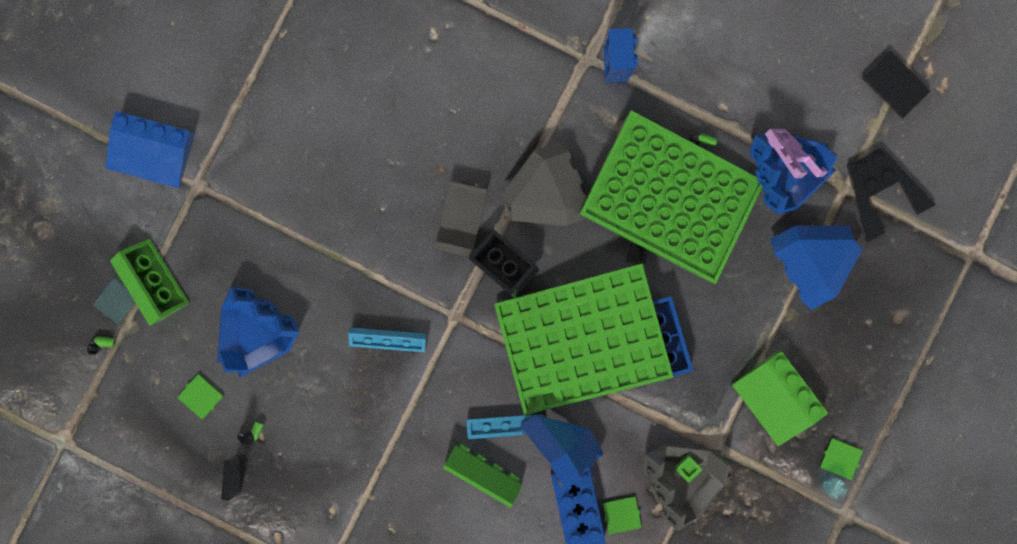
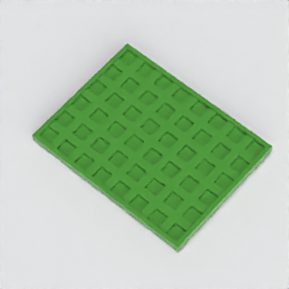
[494,264,674,415]

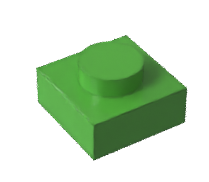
[674,454,703,483]

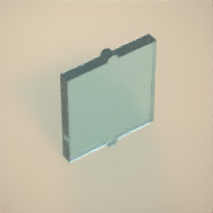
[93,279,135,324]

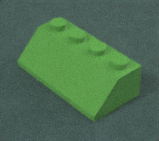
[110,239,189,326]
[443,443,523,508]

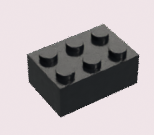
[468,229,540,299]

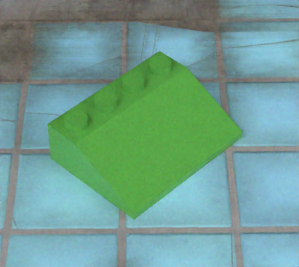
[732,350,828,446]

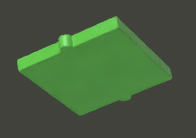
[177,374,223,420]
[820,438,863,480]
[602,496,642,534]

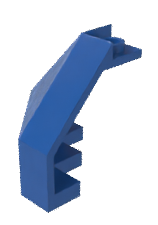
[750,133,838,214]
[770,226,863,310]
[217,287,300,377]
[520,413,604,489]

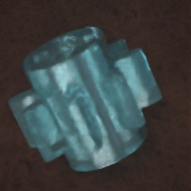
[822,476,848,500]

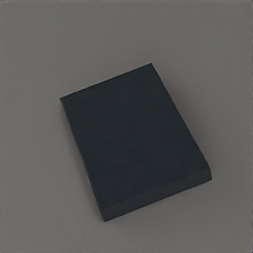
[862,50,931,118]
[221,454,244,501]

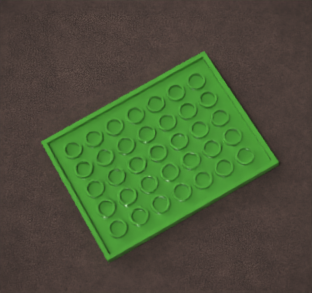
[579,110,762,284]

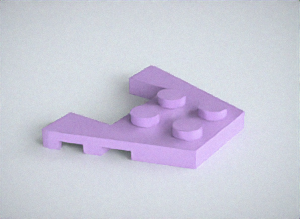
[765,129,828,178]

